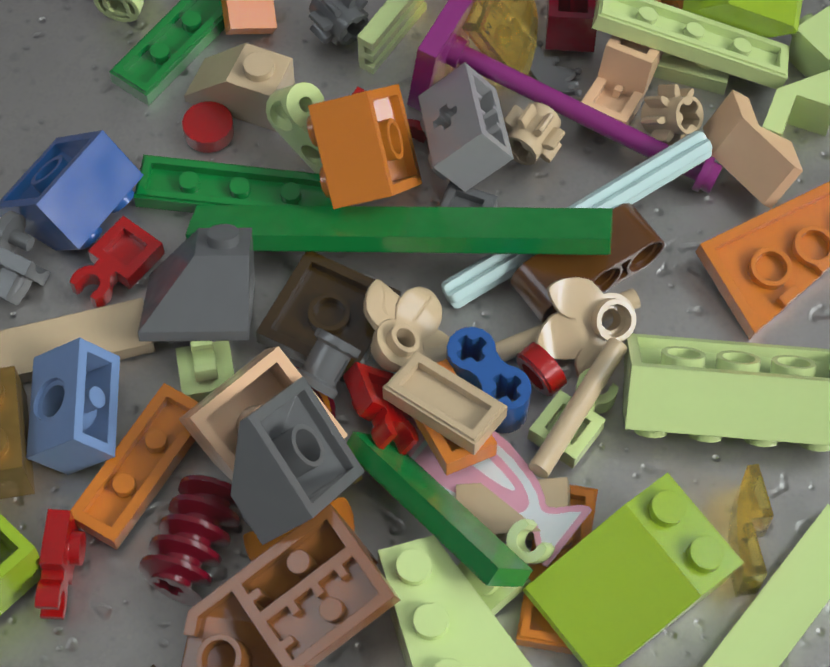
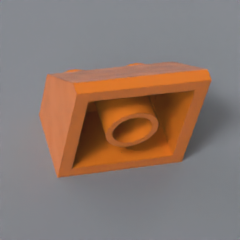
[307,84,423,209]

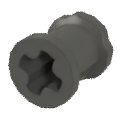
[296,327,361,399]

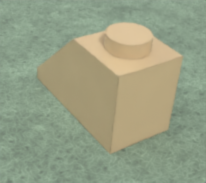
[184,43,295,132]

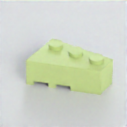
[378,535,532,667]

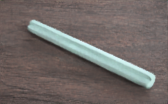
[441,131,713,308]

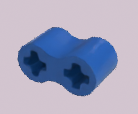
[446,327,532,434]

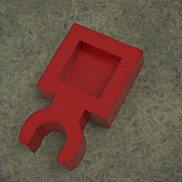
[70,215,165,308]
[343,362,419,455]
[34,509,86,620]

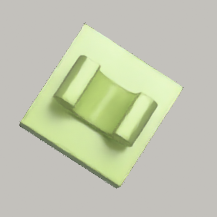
[175,341,235,402]

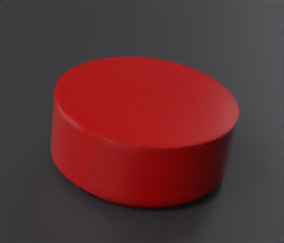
[182,101,234,153]
[516,342,567,396]

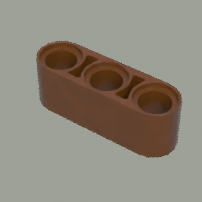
[510,203,665,324]

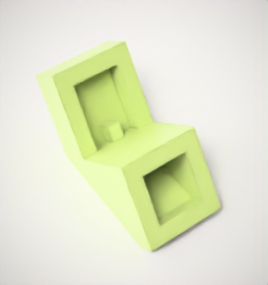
[762,70,830,137]

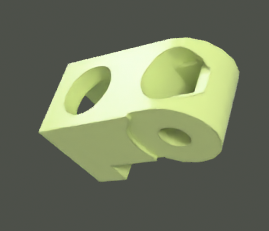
[266,82,325,174]

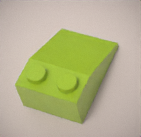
[523,472,744,667]

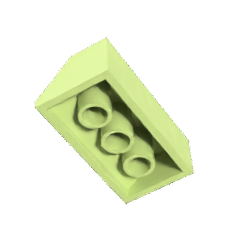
[622,333,830,452]

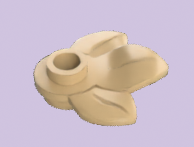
[535,277,636,378]
[363,279,450,372]

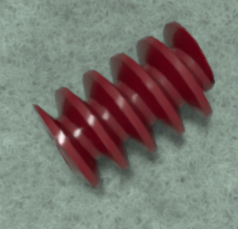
[138,475,241,606]

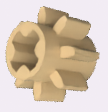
[641,84,704,146]
[504,102,565,165]

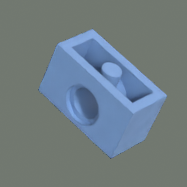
[26,337,120,475]

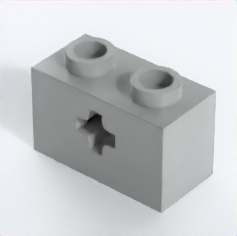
[418,63,514,192]

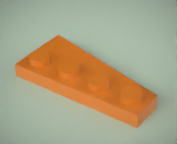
[695,181,830,340]

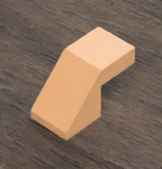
[581,35,663,126]
[703,90,803,209]

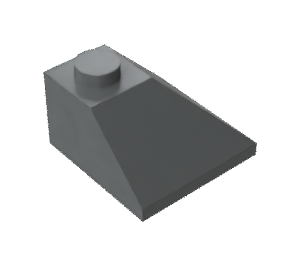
[138,224,255,341]
[231,376,365,545]

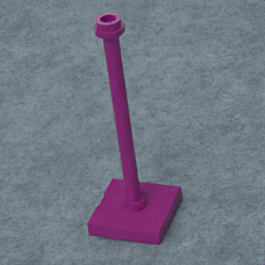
[407,0,723,194]

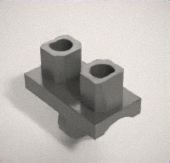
[0,211,51,306]

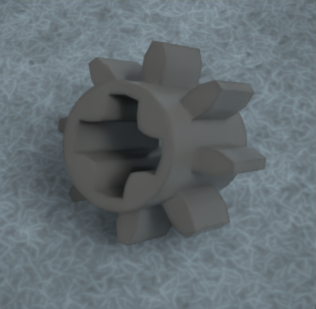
[308,0,369,46]

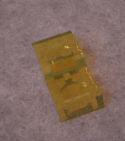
[728,464,774,597]

